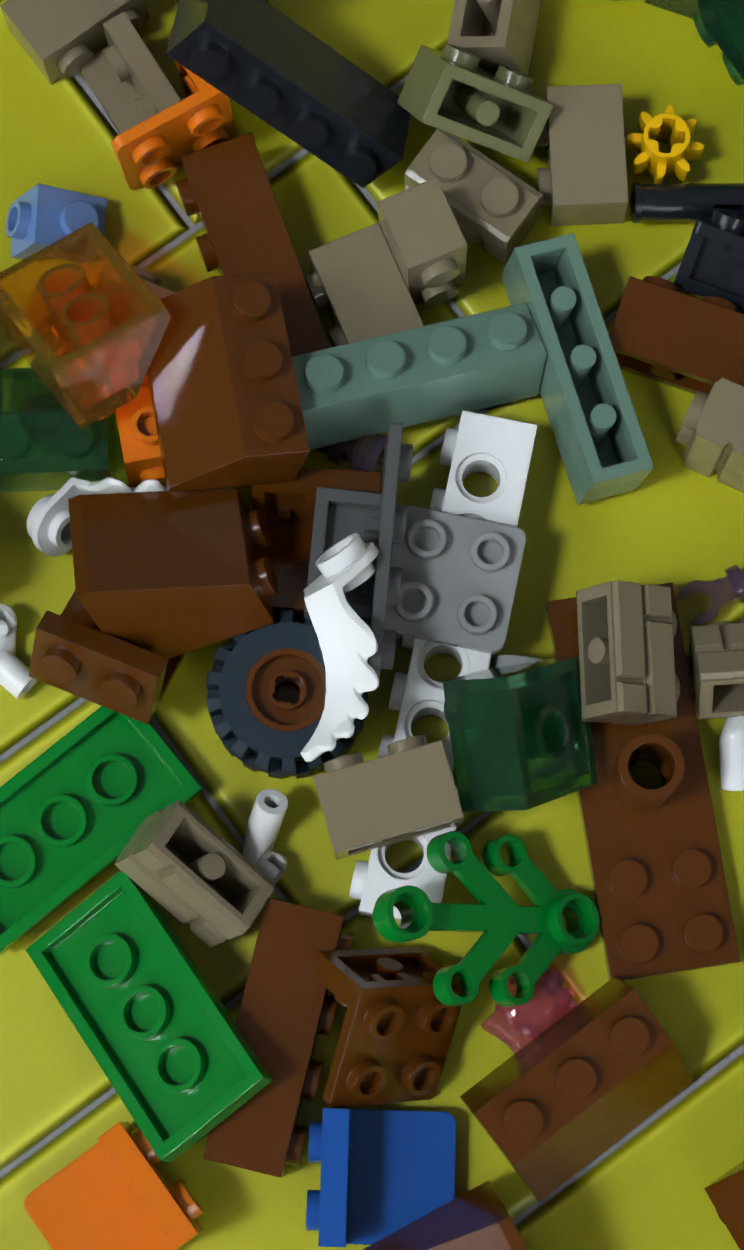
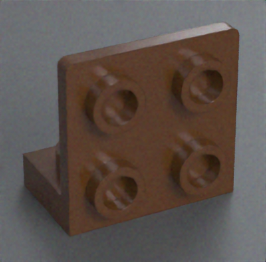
[312,946,462,1108]

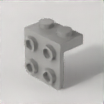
[384,504,526,654]

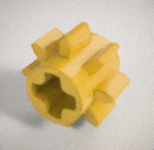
[625,105,704,184]

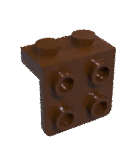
[252,467,382,617]
[29,589,186,724]

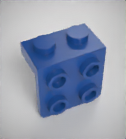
[306,1108,456,1247]

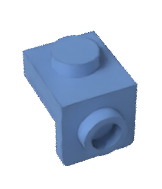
[6,183,107,264]

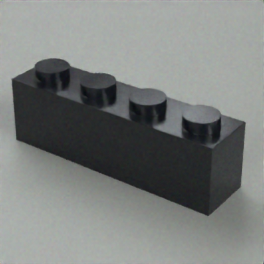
[166,0,411,188]

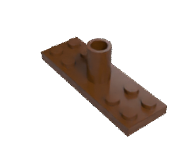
[546,582,740,981]

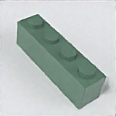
[501,233,654,505]
[292,303,547,450]

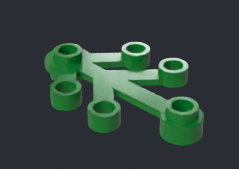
[372,831,600,1008]

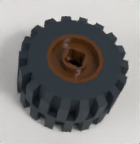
[206,610,369,779]

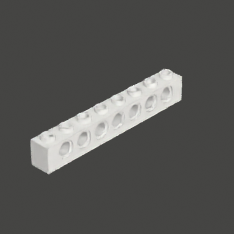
[349,410,537,924]

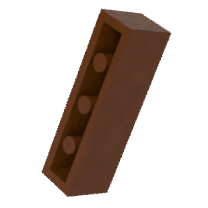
[175,132,330,357]
[609,276,744,394]
[203,898,354,1178]

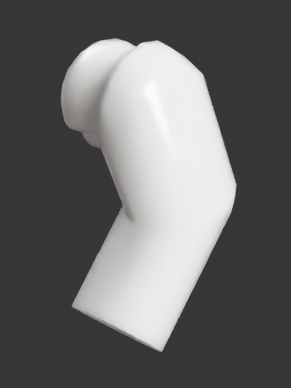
[0,603,37,700]
[719,716,744,791]
[242,789,288,884]

